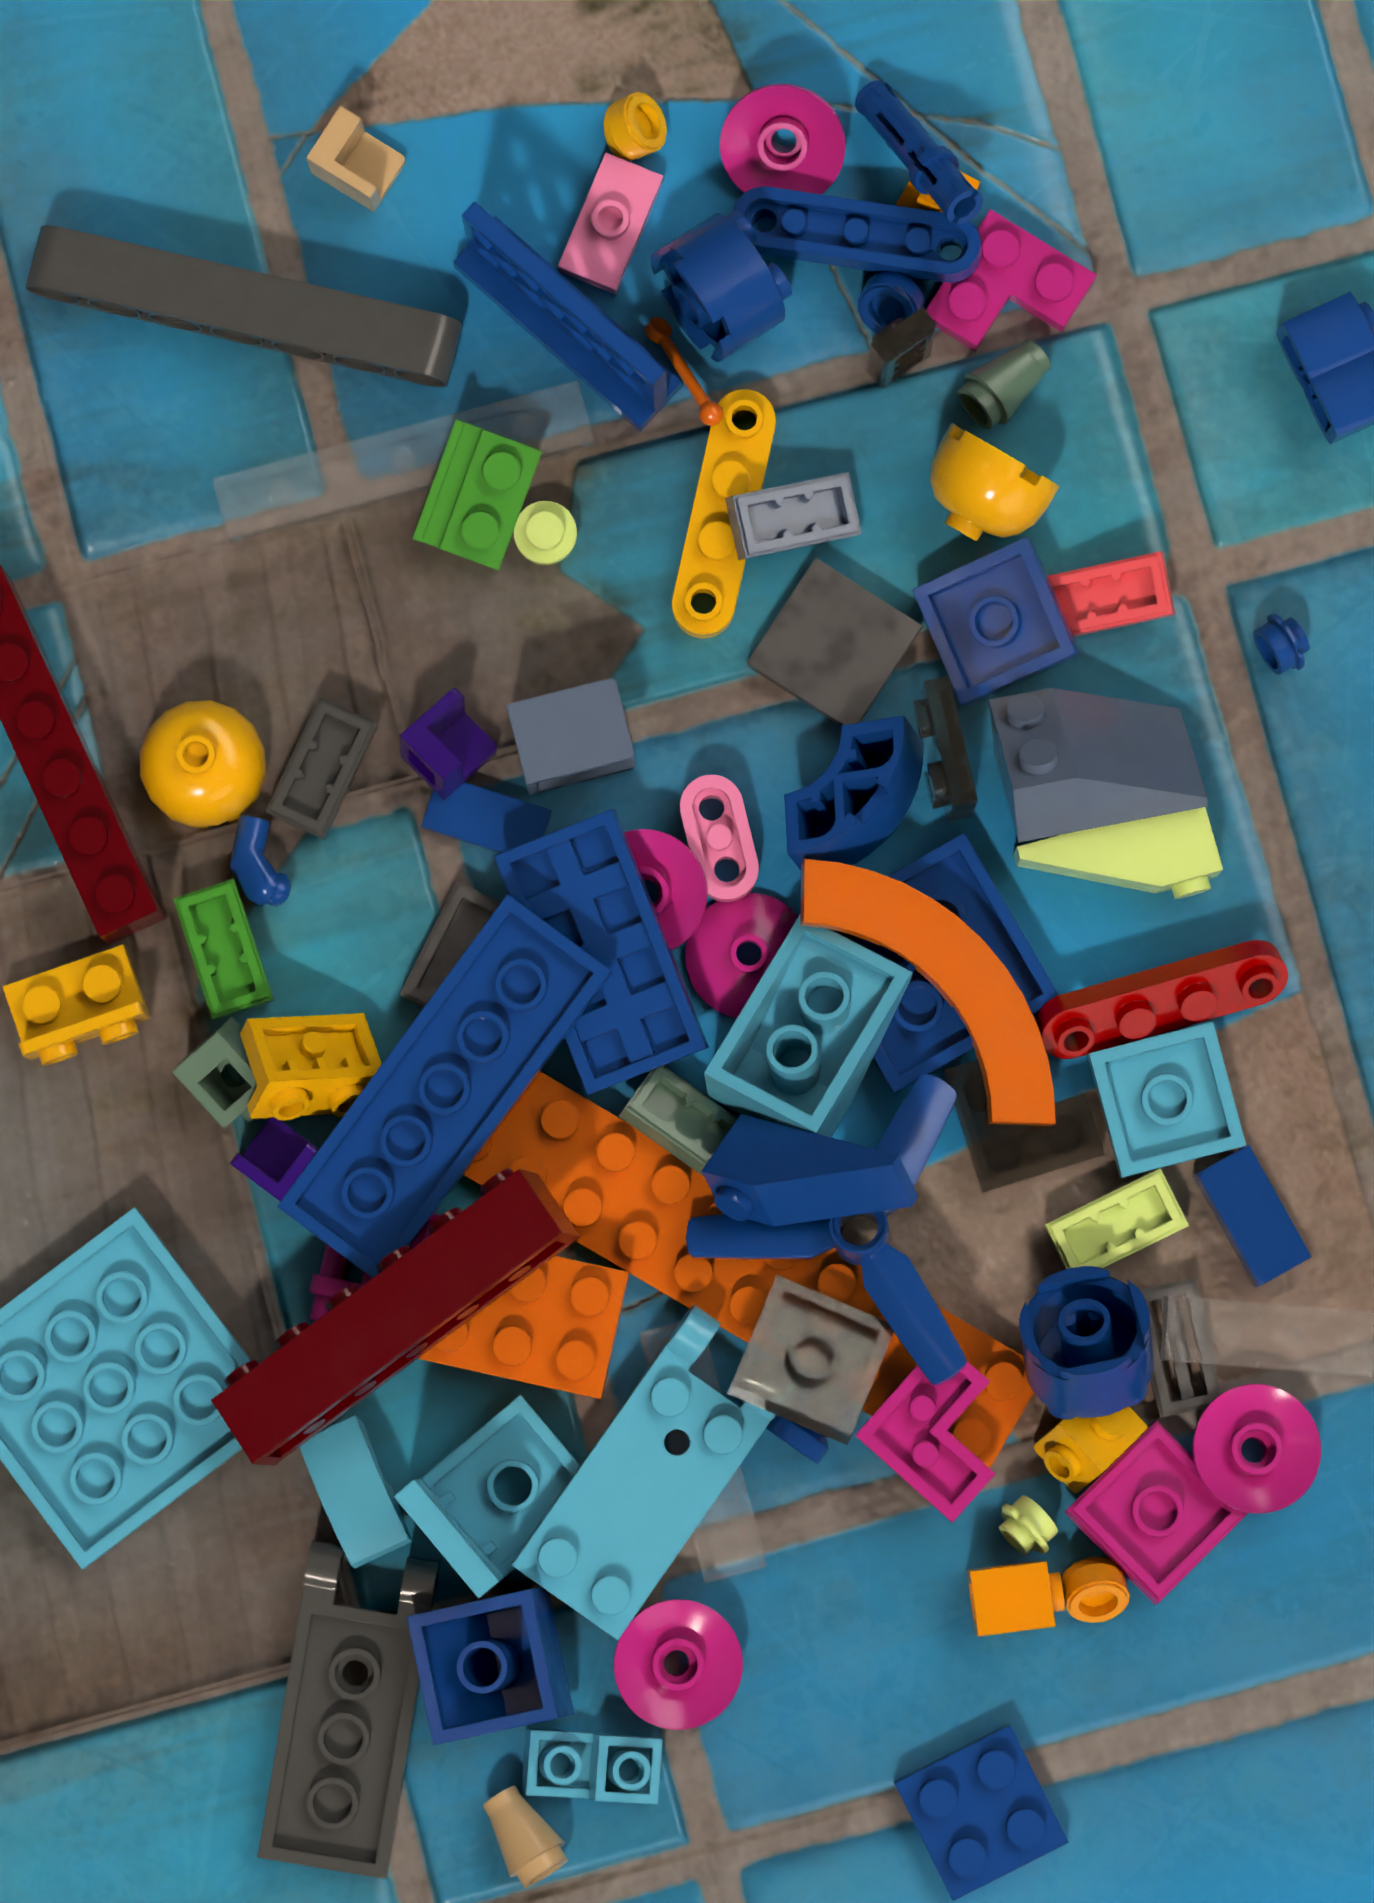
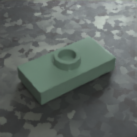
[619,1066,738,1177]

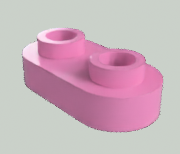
[680,775,759,902]

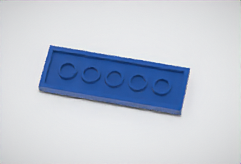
[277,894,613,1278]

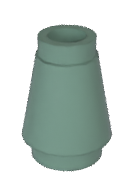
[957,340,1051,429]

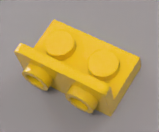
[2,944,150,1066]
[240,1013,382,1121]

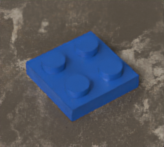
[912,537,1081,706]
[894,1724,1069,1901]

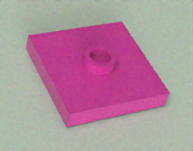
[1064,1421,1248,1605]

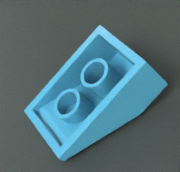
[704,914,912,1137]

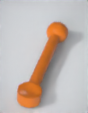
[644,317,723,426]

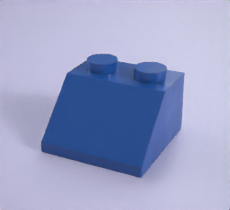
[406,1587,574,1745]

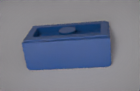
[1193,1145,1312,1288]

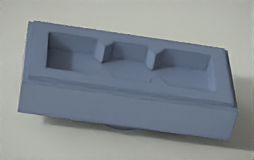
[725,472,862,560]

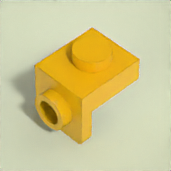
[1033,1406,1149,1493]

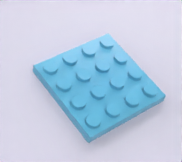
[0,1207,252,1570]

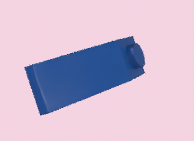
[701,1114,918,1227]

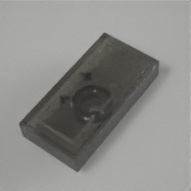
[867,307,936,388]

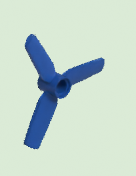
[686,1073,967,1385]

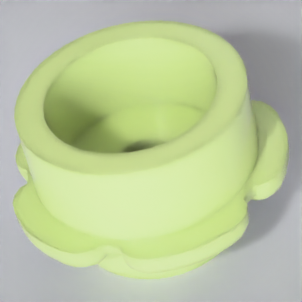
[999,1495,1058,1555]

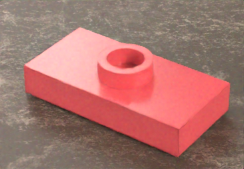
[1048,551,1176,637]

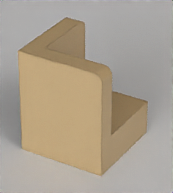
[306,105,406,212]

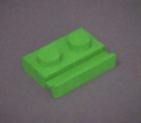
[412,418,542,571]

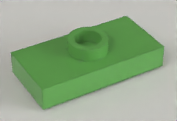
[173,879,275,1021]

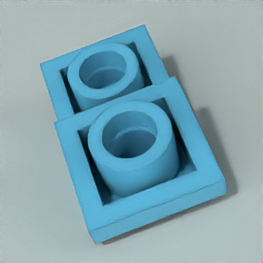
[299,1415,413,1569]
[521,1728,663,1804]

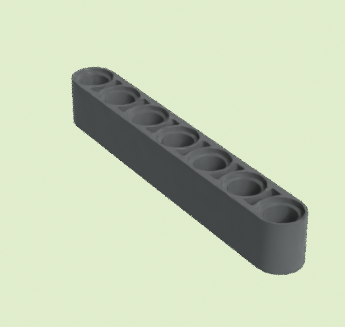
[25,225,462,387]

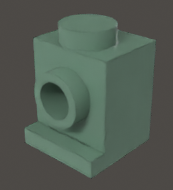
[172,1016,257,1128]

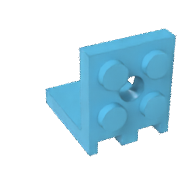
[393,1395,580,1598]

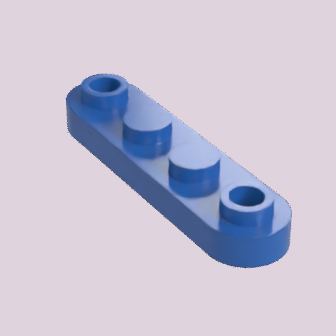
[732,186,982,283]

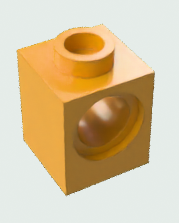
[966,1560,1065,1637]

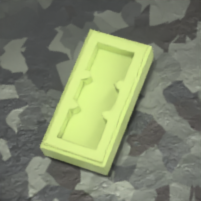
[1044,1168,1189,1269]

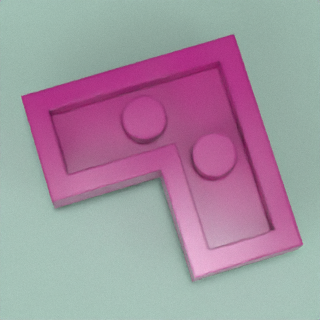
[922,209,1097,352]
[855,1361,995,1523]

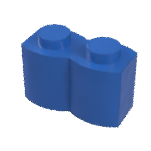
[1276,291,1374,445]

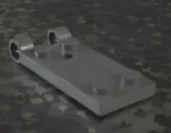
[257,1540,440,1879]

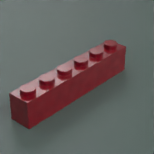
[0,565,167,945]
[211,1168,580,1466]

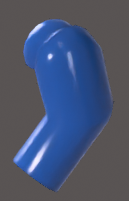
[230,815,291,906]

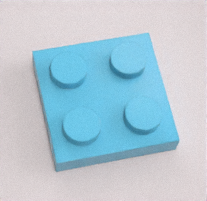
[1087,1022,1246,1179]

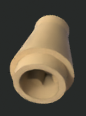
[482,1785,568,1888]

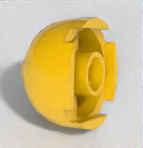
[930,423,1060,542]
[139,700,267,828]

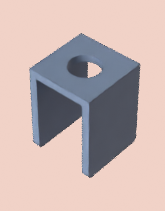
[506,678,635,795]

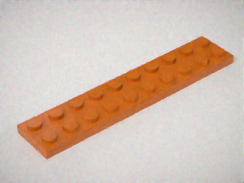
[464,1071,1034,1468]

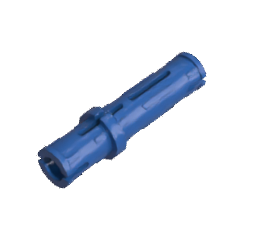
[855,80,983,225]

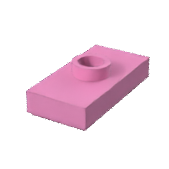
[557,152,664,295]

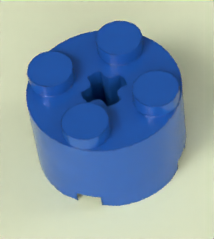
[650,210,792,362]
[1019,1266,1154,1419]

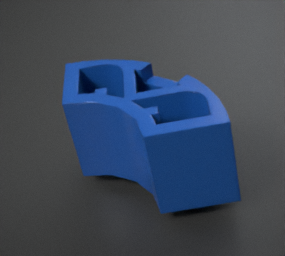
[784,715,923,870]

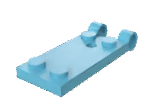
[511,1304,800,1640]

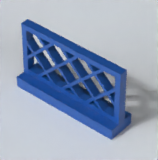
[453,201,682,432]

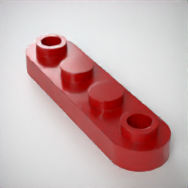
[1036,940,1288,1059]

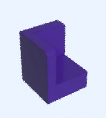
[399,688,497,800]
[229,1118,319,1202]

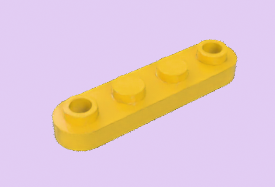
[672,389,776,639]

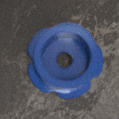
[1253,614,1310,675]

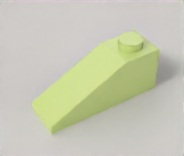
[1013,807,1223,899]

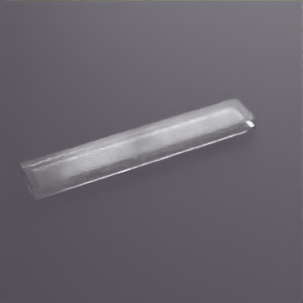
[212,380,595,543]

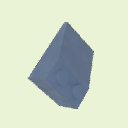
[989,688,1208,843]

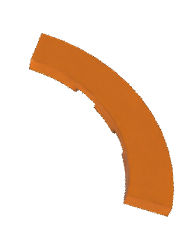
[800,859,1056,1126]

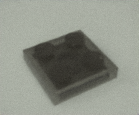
[727,1275,894,1445]

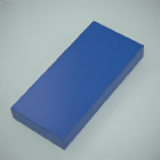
[421,782,552,853]

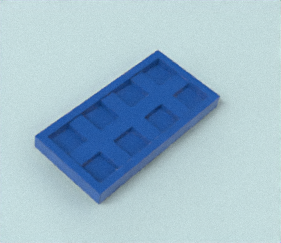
[494,809,709,1095]

